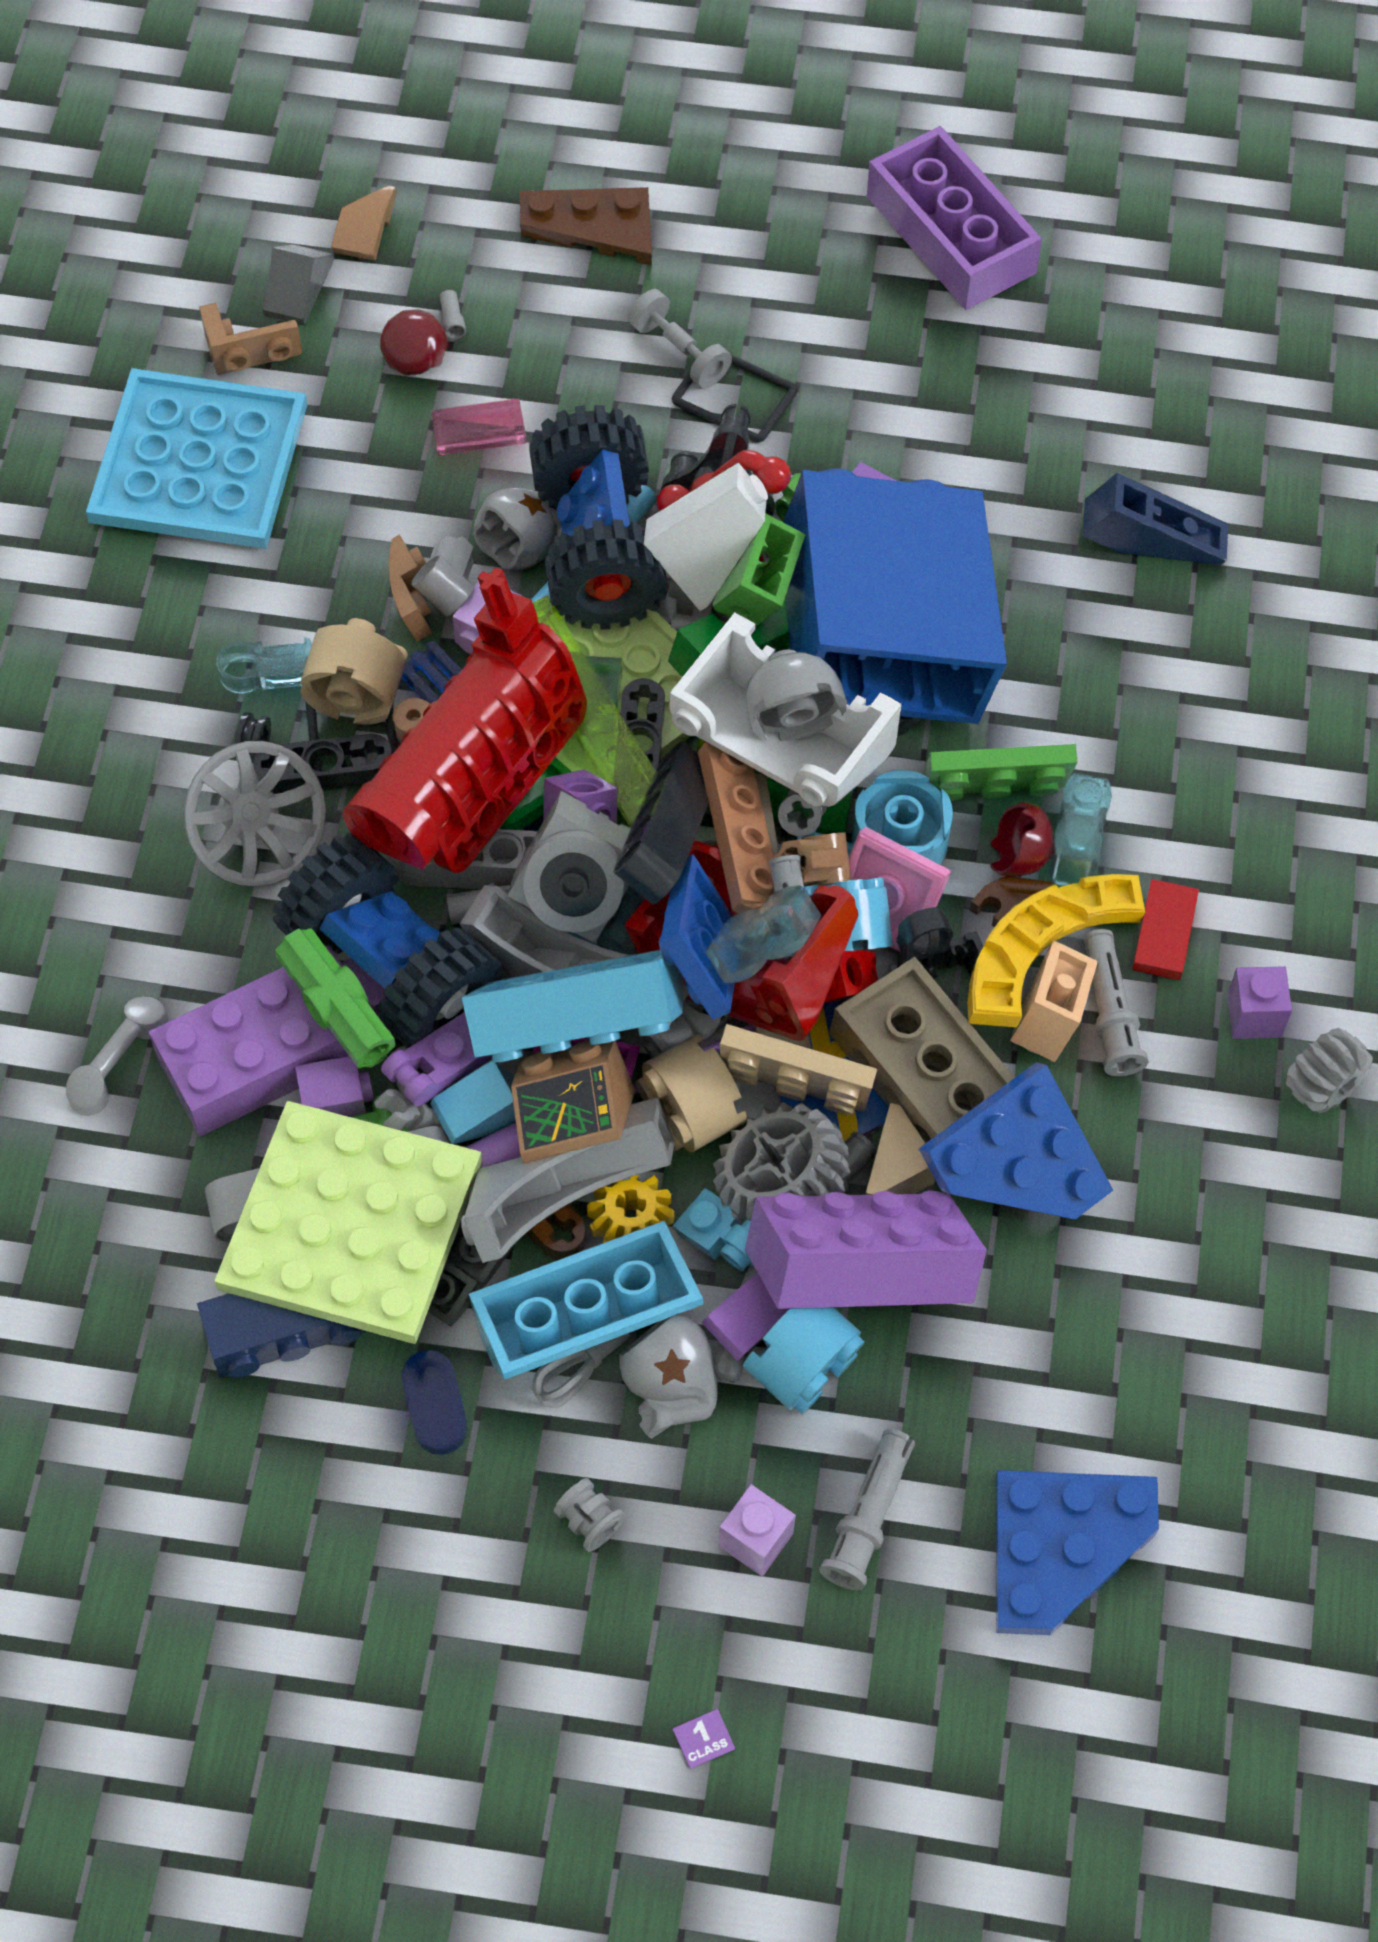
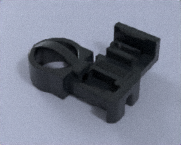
[888,907,983,979]

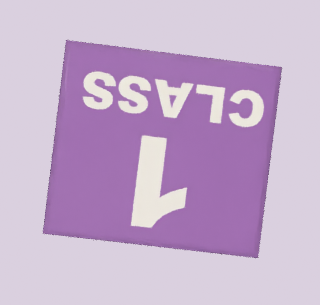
[672,1709,735,1769]

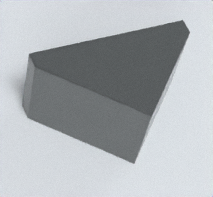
[263,244,334,325]

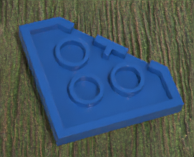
[919,1062,1114,1219]
[995,1470,1159,1635]

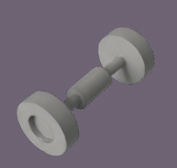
[628,289,732,388]

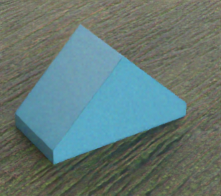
[430,1060,516,1144]

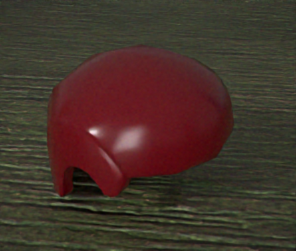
[380,309,449,375]
[990,802,1054,877]

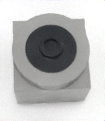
[507,791,630,944]

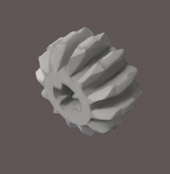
[1285,1028,1373,1113]

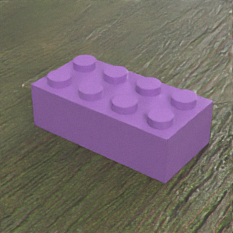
[867,125,1042,310]
[148,945,349,1137]
[745,1191,987,1309]

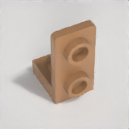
[199,302,302,375]

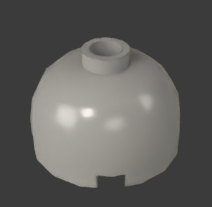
[746,650,847,741]

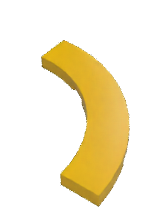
[967,874,1145,1027]

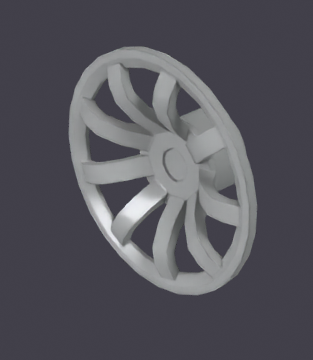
[184,741,326,886]

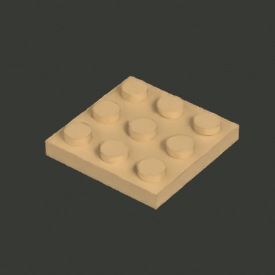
[720,1024,877,1116]

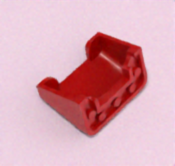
[624,840,859,1041]

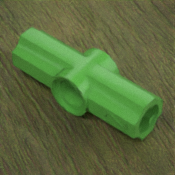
[275,928,395,1069]

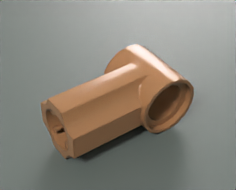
[773,833,851,886]

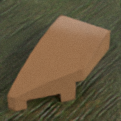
[331,186,397,261]

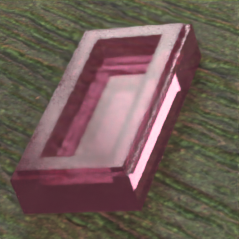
[431,398,526,456]

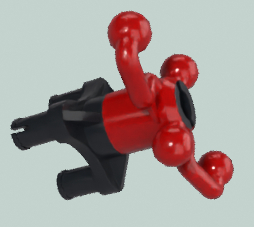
[656,404,791,601]

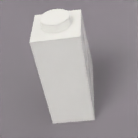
[644,463,768,611]

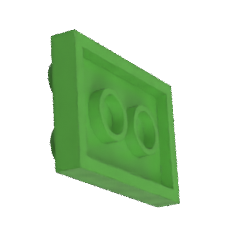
[922,744,1078,801]

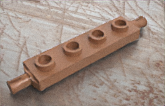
[698,742,776,945]

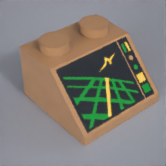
[511,1039,635,1163]

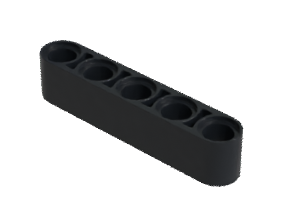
[613,741,709,905]

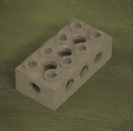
[829,957,1015,1144]

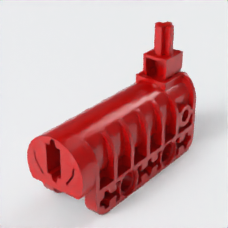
[342,568,587,874]

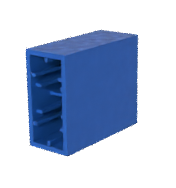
[783,469,1007,724]

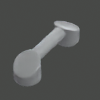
[66,996,168,1116]

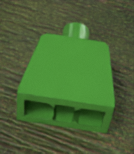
[713,513,805,627]

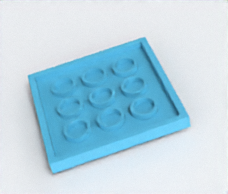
[86,368,308,549]

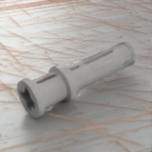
[1082,929,1149,1076]
[819,1429,915,1591]

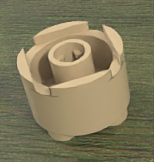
[300,618,408,725]
[635,1034,747,1152]

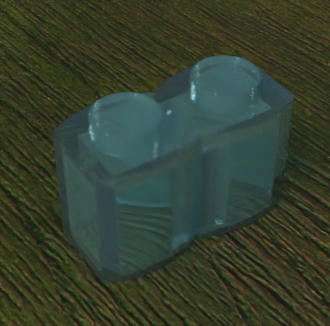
[1048,773,1112,886]
[705,885,821,983]

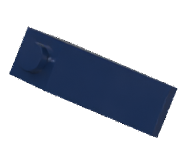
[1082,473,1228,565]

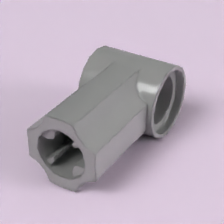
[411,535,474,616]

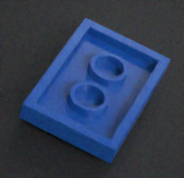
[659,854,743,1020]

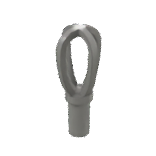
[532,1333,630,1408]

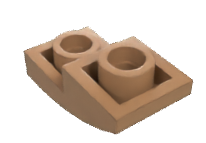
[389,534,432,642]

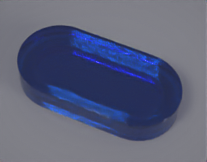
[402,1350,467,1455]

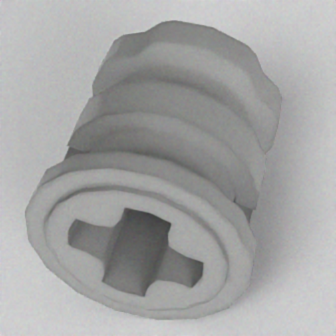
[553,1478,626,1552]

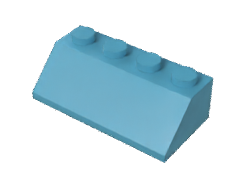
[462,950,683,1063]
[469,1221,704,1380]

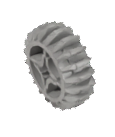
[713,1102,851,1225]

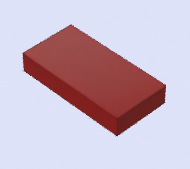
[1132,879,1199,980]

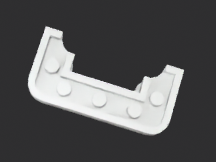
[669,613,901,807]

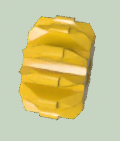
[587,1174,675,1243]

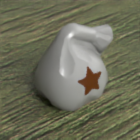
[473,488,562,571]
[619,1314,717,1439]

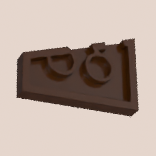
[520,187,652,266]

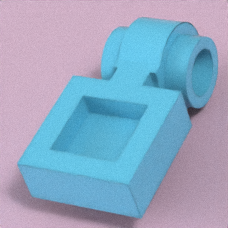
[672,1188,754,1272]

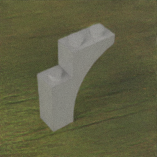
[460,885,689,1026]
[461,1097,675,1263]

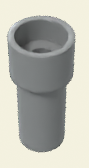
[440,290,466,340]

